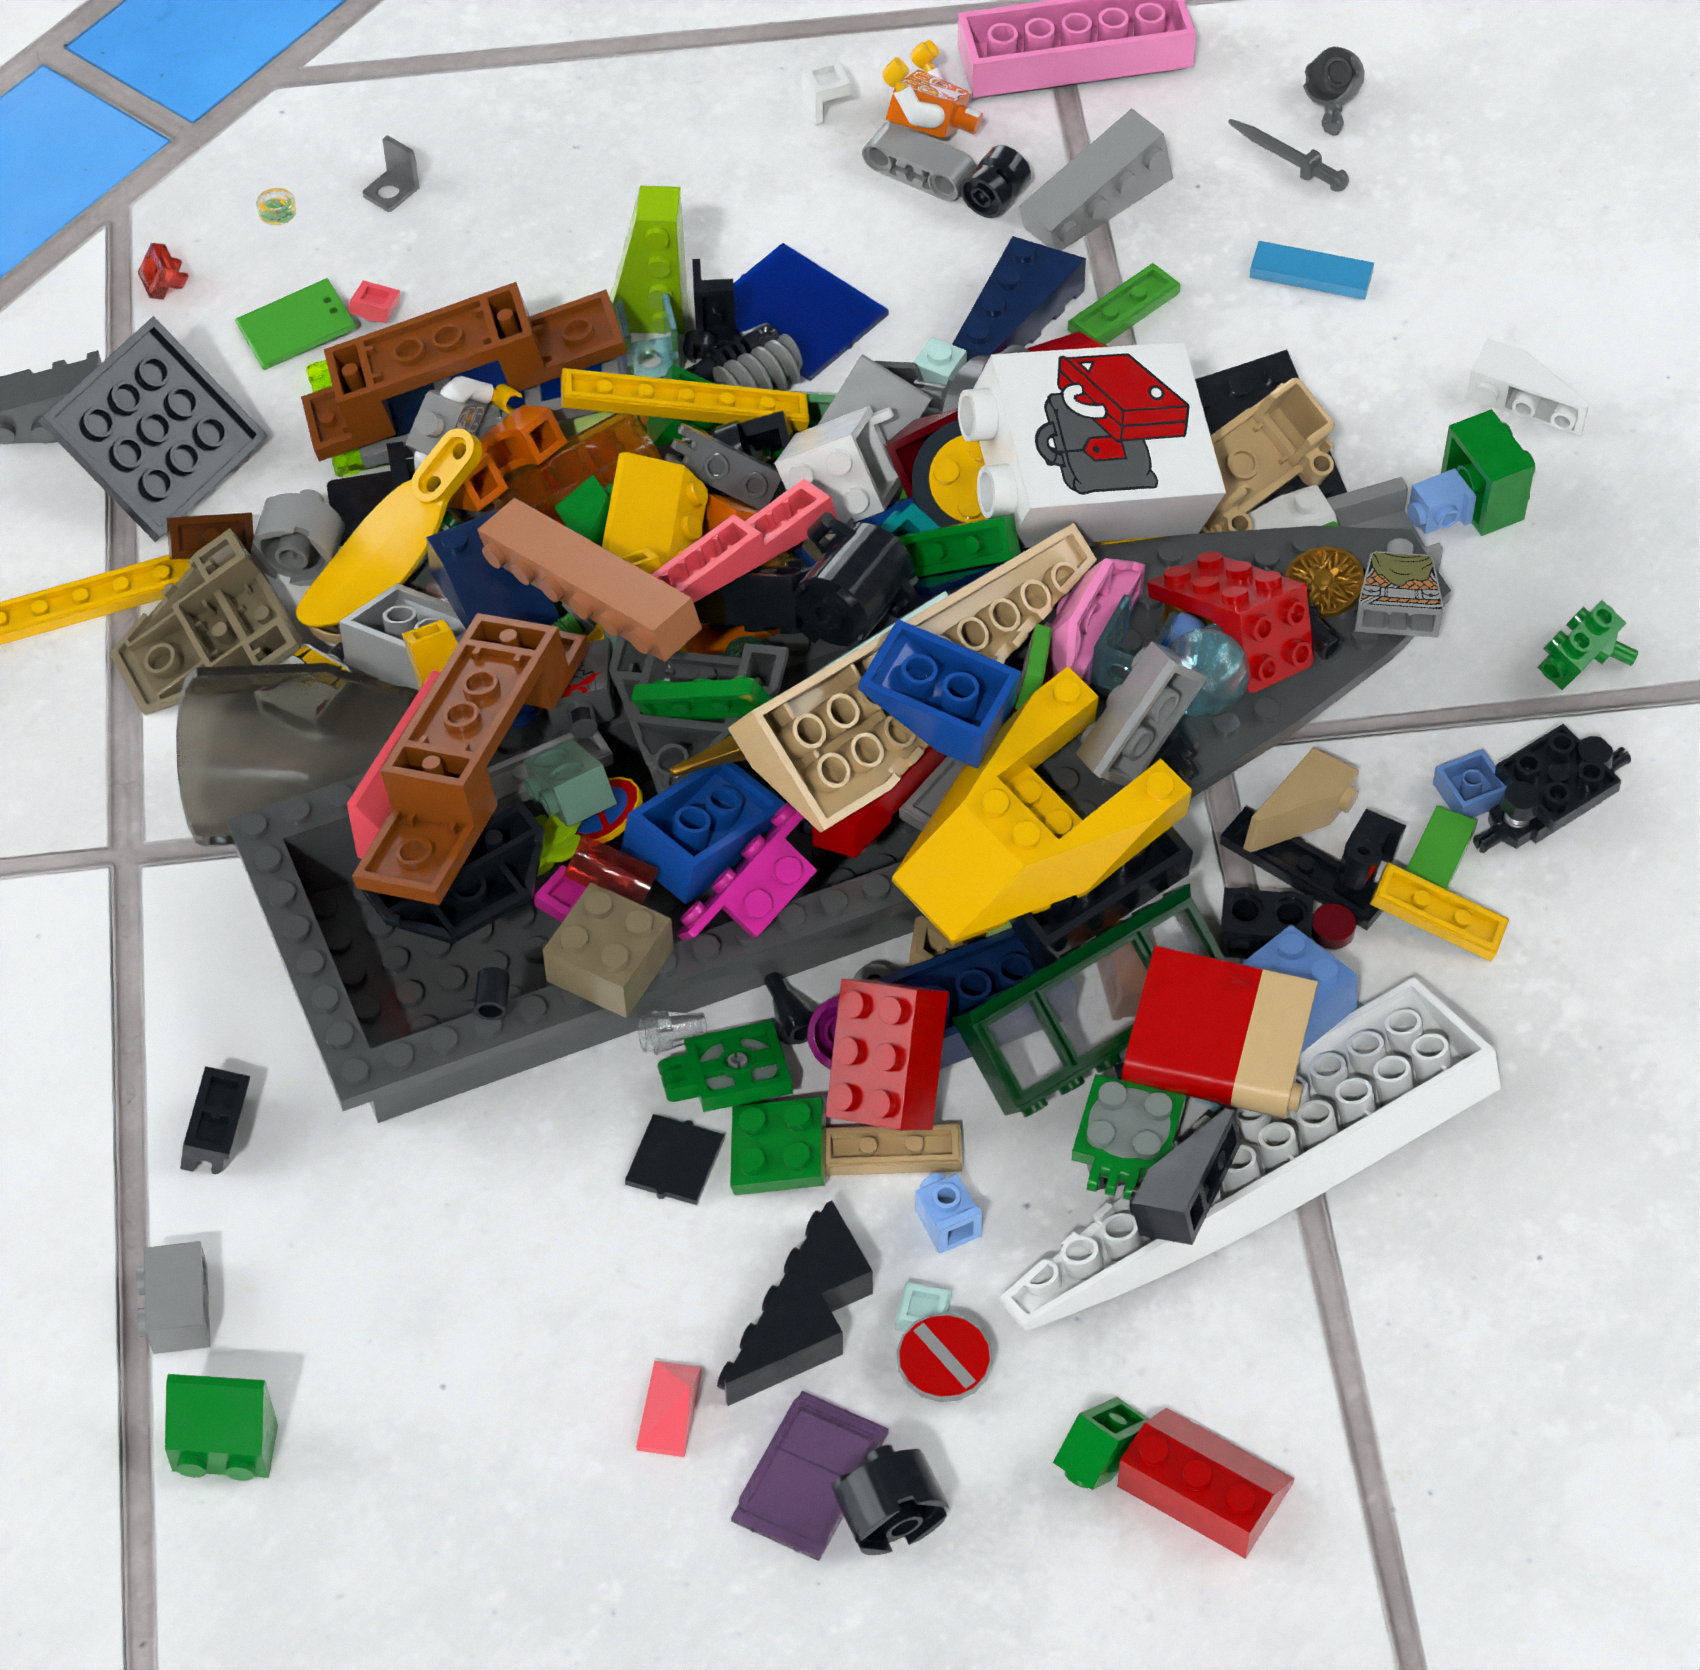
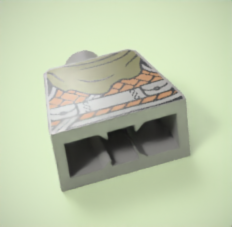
[1354,538,1443,638]

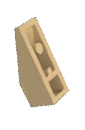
[1243,747,1359,853]

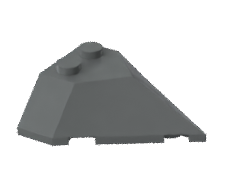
[609,635,789,794]

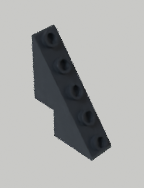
[717,1201,873,1406]

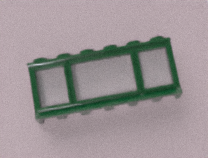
[951,883,1226,1117]

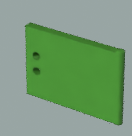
[235,278,357,370]

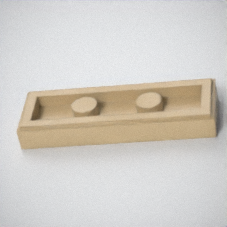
[825,1123,962,1176]

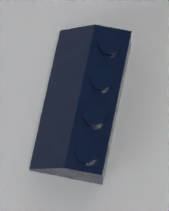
[876,928,1076,1069]

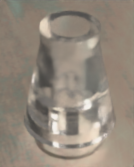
[638,1010,707,1055]

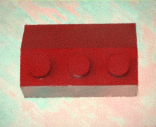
[1117,1408,1294,1559]

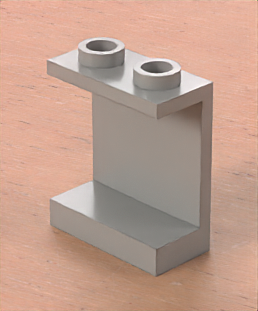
[1326,477,1443,572]

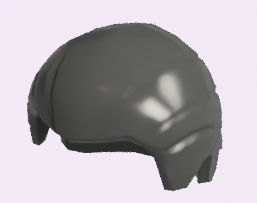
[1303,46,1365,136]

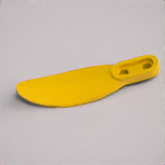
[296,428,482,628]

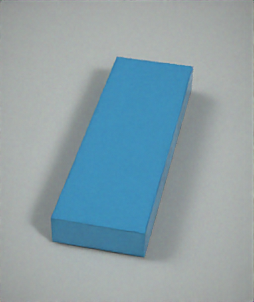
[1250,241,1374,300]

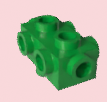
[1537,600,1638,690]

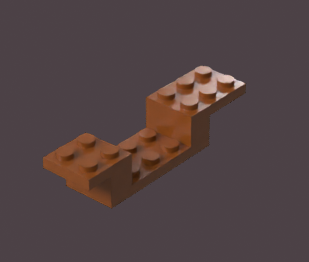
[301,282,628,462]
[352,613,589,905]

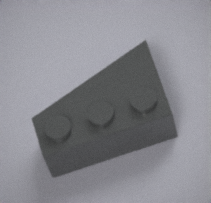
[0,350,102,444]

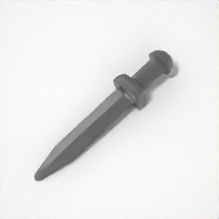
[1228,119,1349,192]

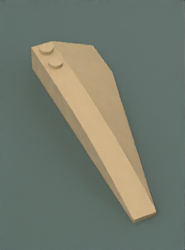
[728,523,1097,833]

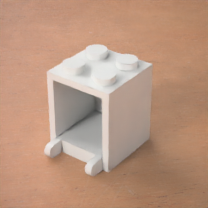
[774,406,901,539]

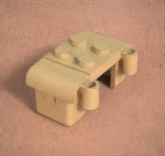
[1200,378,1335,533]

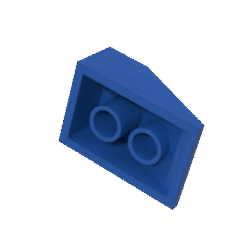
[858,619,1021,768]
[621,762,786,904]

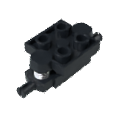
[1473,724,1631,853]

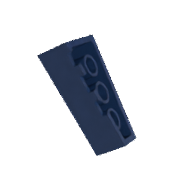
[952,236,1086,362]

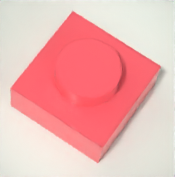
[349,280,400,324]

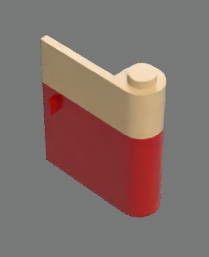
[1122,945,1318,1119]

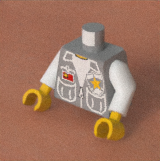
[406,376,522,488]

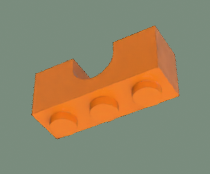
[438,405,568,512]

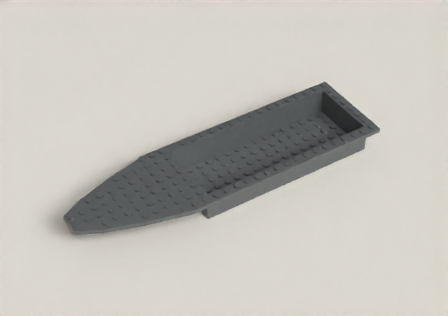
[226,526,1451,1123]

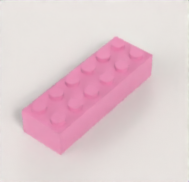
[957,0,1196,98]

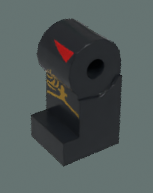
[1336,809,1406,890]

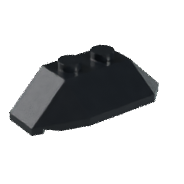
[362,800,546,944]

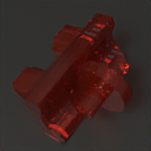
[563,834,659,905]

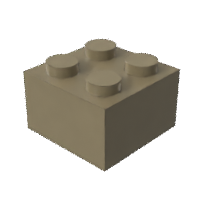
[542,882,674,1018]

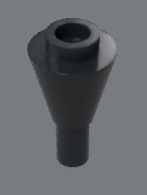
[764,972,814,1045]

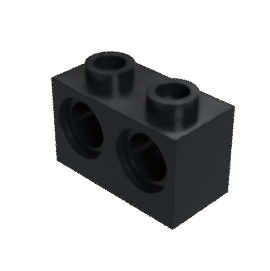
[1219,887,1314,959]

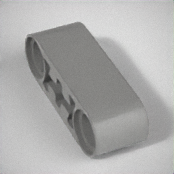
[862,122,976,201]

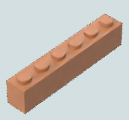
[477,498,702,662]

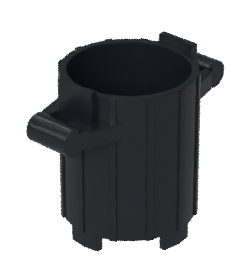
[791,512,926,650]

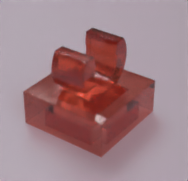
[138,243,189,300]

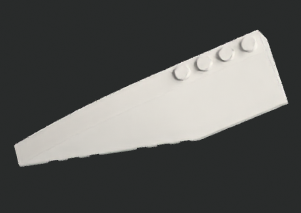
[999,977,1501,1332]

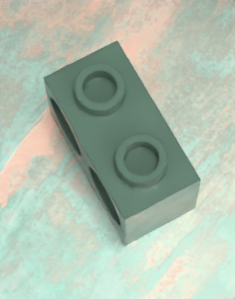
[523,739,617,827]

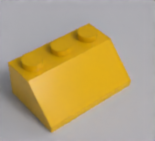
[602,452,708,566]

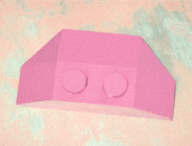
[1044,558,1145,686]

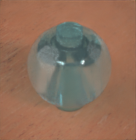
[1168,624,1250,717]

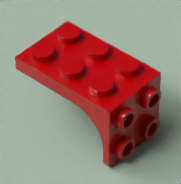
[1147,552,1314,693]

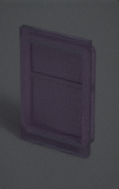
[731,1391,889,1561]

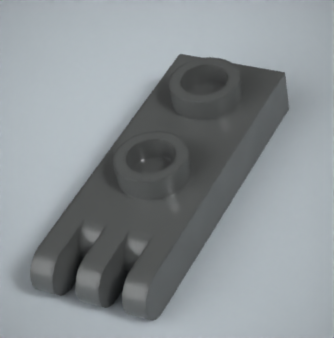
[664,423,781,510]

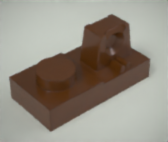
[166,512,254,560]

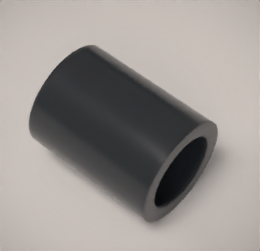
[474,967,510,1020]

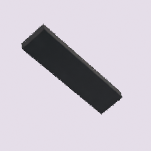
[1220,807,1383,931]

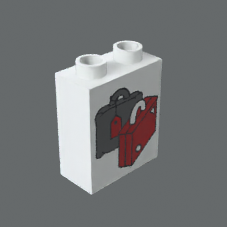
[958,342,1226,548]

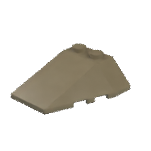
[109,528,303,715]

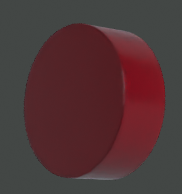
[1312,904,1356,949]

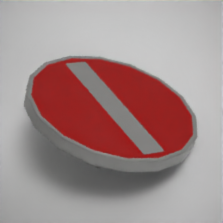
[897,1313,993,1402]

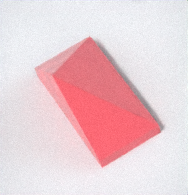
[636,1360,702,1457]

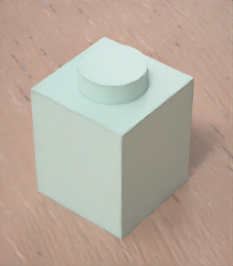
[913,337,967,384]

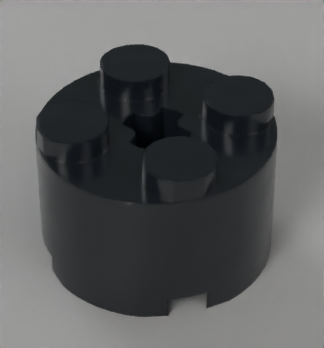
[831,1445,949,1555]

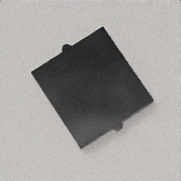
[625,1114,725,1205]

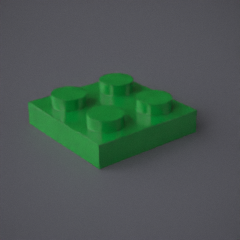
[730,1096,826,1195]

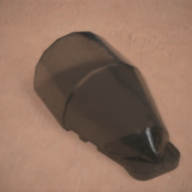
[176,663,419,847]

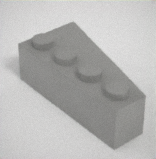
[1019,108,1173,251]

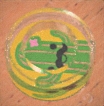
[256,188,297,225]

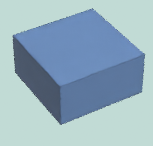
[1433,749,1506,818]

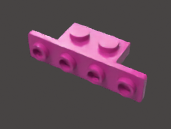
[676,802,817,941]

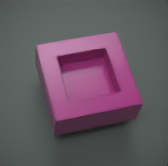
[534,865,591,923]

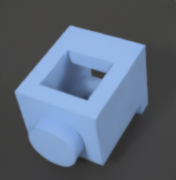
[1407,468,1477,534]
[915,1173,982,1254]

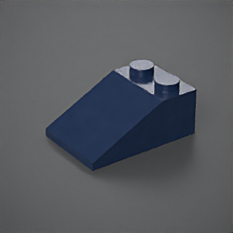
[426,510,561,630]

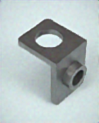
[362,135,419,212]

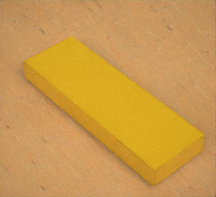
[1370,862,1509,961]

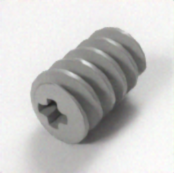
[712,334,803,391]

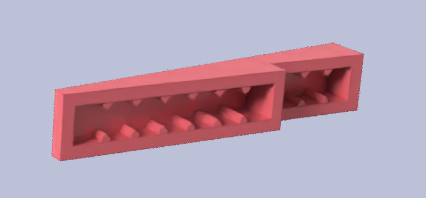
[651,479,838,603]

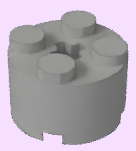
[251,489,345,586]

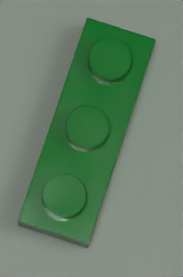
[897,514,1021,578]
[631,676,772,720]

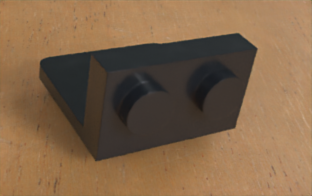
[327,441,415,546]

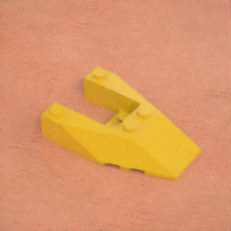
[892,666,1192,945]

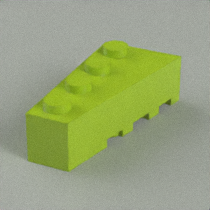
[610,185,688,334]

